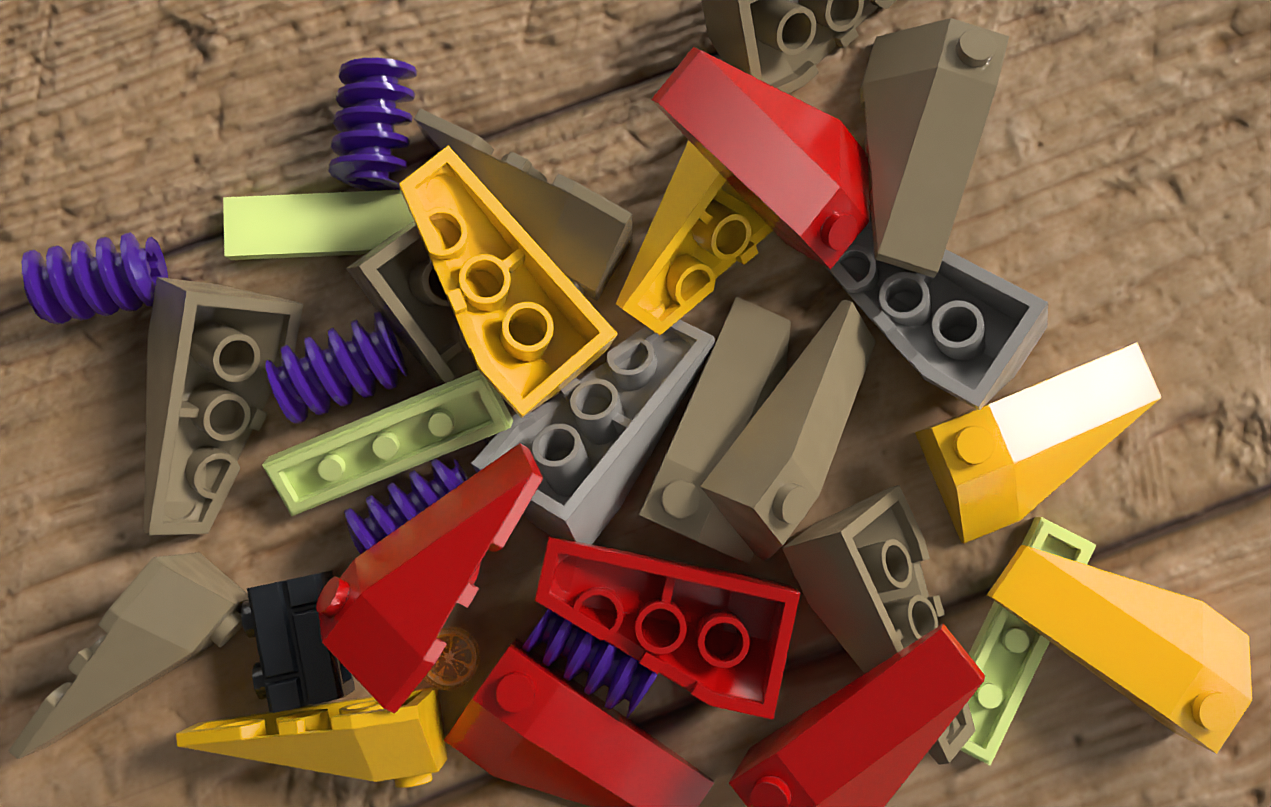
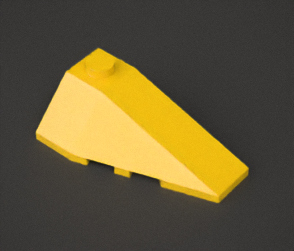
[616,140,773,335]
[399,145,618,418]
[915,343,1161,544]
[987,545,1252,754]
[176,686,448,788]

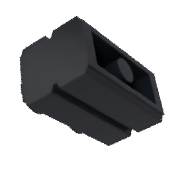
[241,570,355,713]

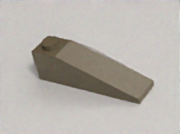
[701,0,897,94]

